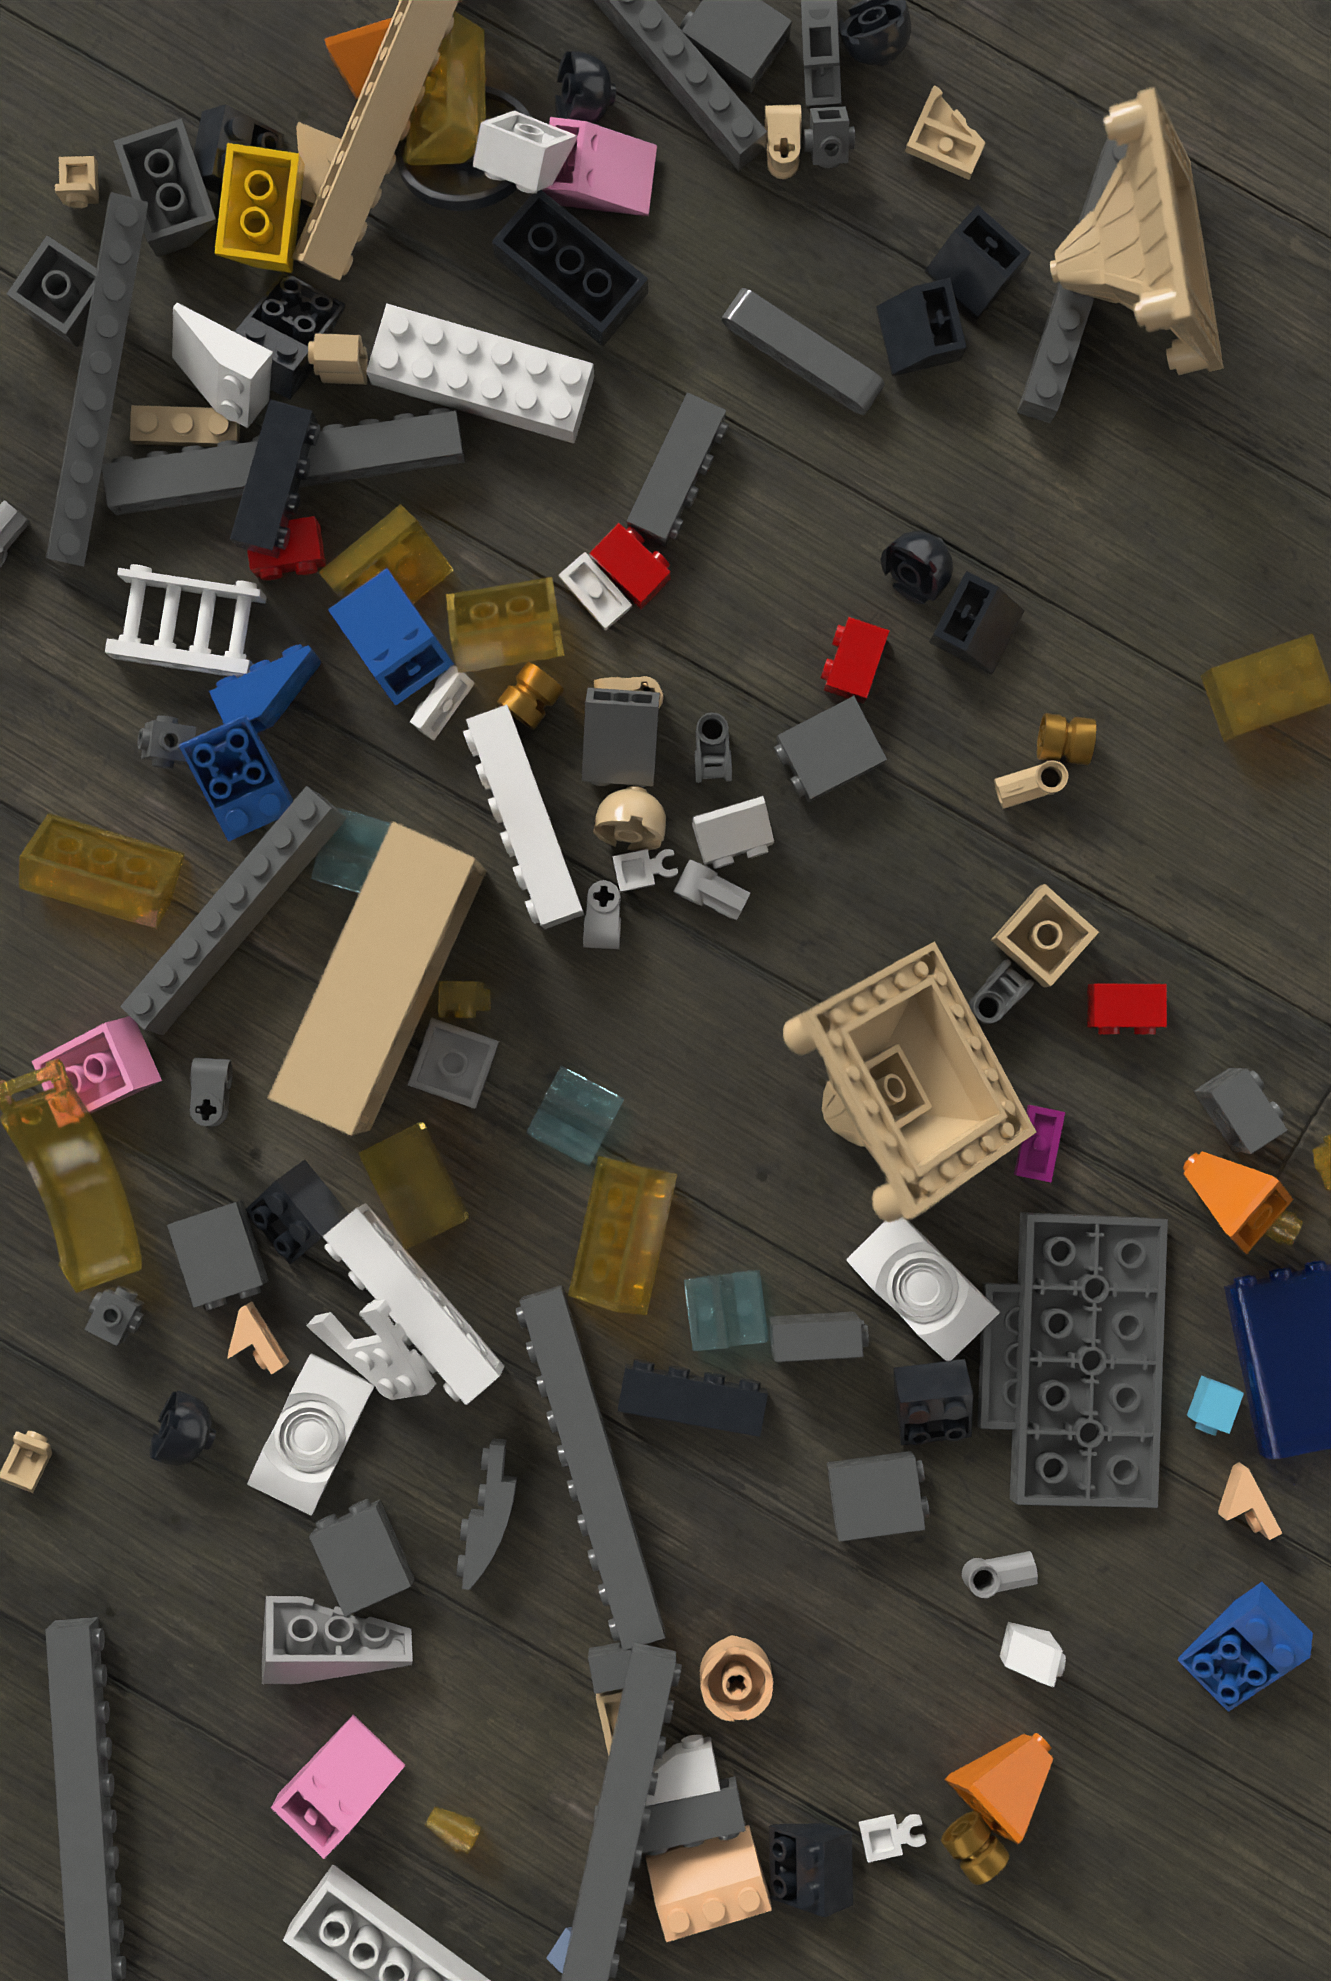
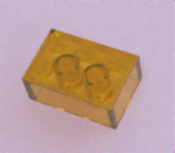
[446,577,565,673]
[1201,633,1331,742]

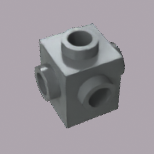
[803,106,855,168]
[137,716,196,769]
[85,1285,145,1346]

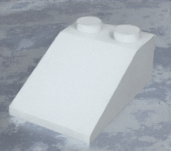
[172,303,273,428]

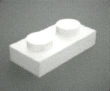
[558,552,632,631]
[410,665,475,741]

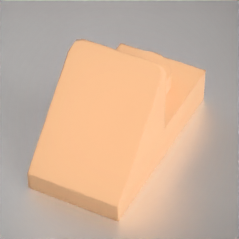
[228,1301,289,1374]
[1218,1462,1282,1540]

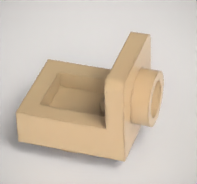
[55,156,99,208]
[0,1431,52,1493]

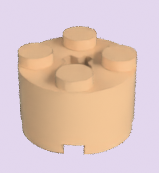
[700,1635,773,1721]

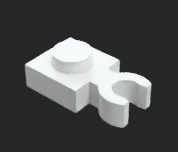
[612,849,678,892]
[859,1814,926,1862]

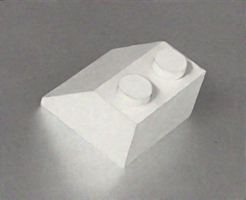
[473,111,577,193]
[692,796,774,869]

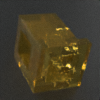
[438,981,491,1018]

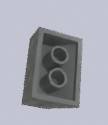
[114,118,217,257]

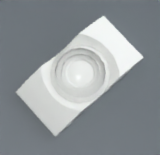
[846,1218,1000,1361]
[247,1353,375,1516]

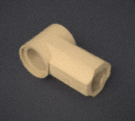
[994,760,1068,809]

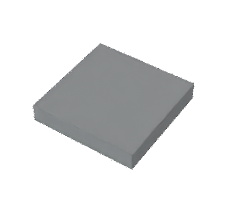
[408,1018,500,1109]

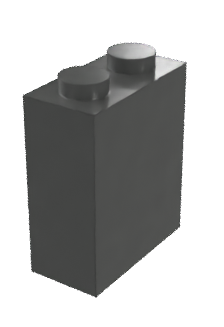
[680,0,792,94]
[582,687,660,788]
[773,696,887,803]
[167,1200,269,1310]
[769,1312,869,1362]
[826,1451,930,1541]
[309,1499,415,1617]

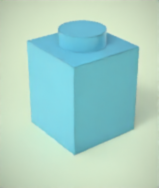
[1187,1375,1244,1436]

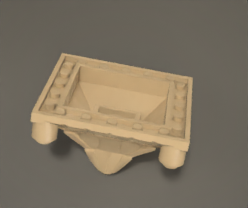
[1050,88,1224,375]
[783,941,1036,1223]

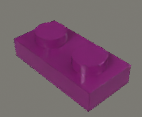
[1014,1105,1065,1182]

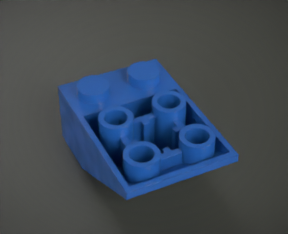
[328,568,454,706]
[209,644,322,733]
[179,715,293,842]
[1178,1582,1313,1712]

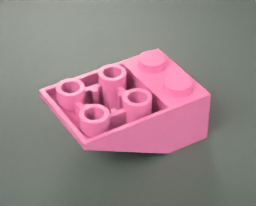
[542,117,657,216]
[271,1714,405,1859]

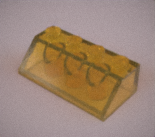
[407,11,486,166]
[19,813,184,929]
[568,1156,677,1315]

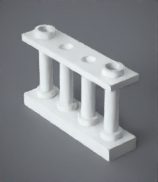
[105,564,266,678]

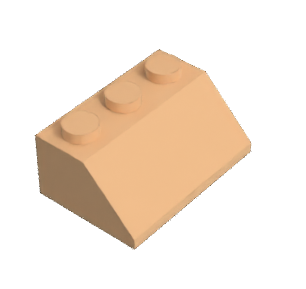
[646,1825,772,1942]

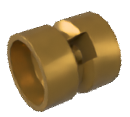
[497,662,564,730]
[1037,713,1096,765]
[941,1811,1010,1885]

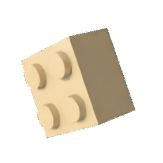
[991,884,1099,987]

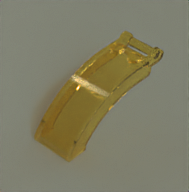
[0,1058,142,1293]

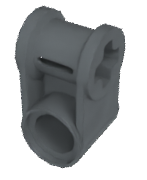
[695,712,732,783]
[968,958,1034,1025]
[190,1058,233,1127]

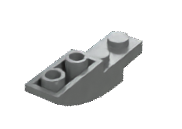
[801,0,842,109]
[457,1439,518,1590]

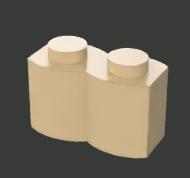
[308,334,368,385]

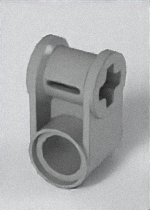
[583,880,621,950]

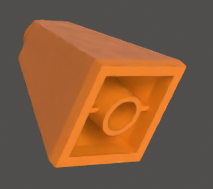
[324,18,392,101]
[1183,1151,1294,1254]
[944,1733,1054,1844]

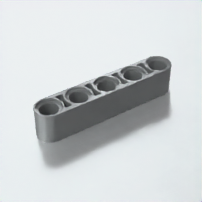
[721,288,885,415]

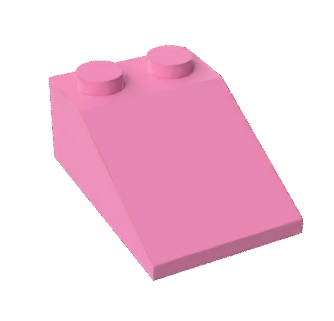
[32,1016,162,1126]

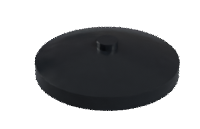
[395,85,531,211]

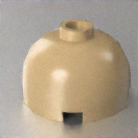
[594,786,666,851]

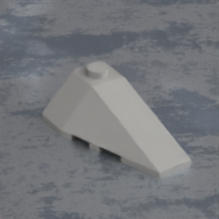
[262,1596,413,1684]

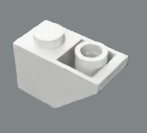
[1000,1622,1065,1687]

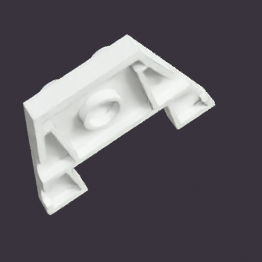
[306,1300,436,1400]

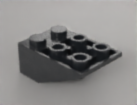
[235,272,346,400]

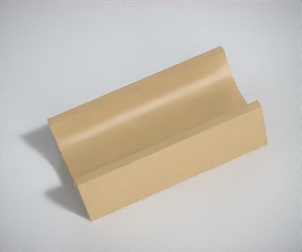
[268,821,487,1135]

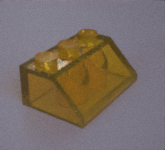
[318,504,454,604]
[358,1122,470,1250]

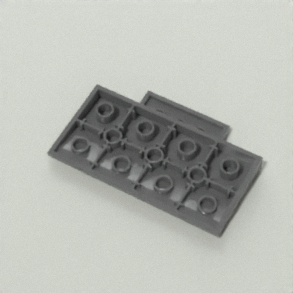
[977,1212,1168,1508]

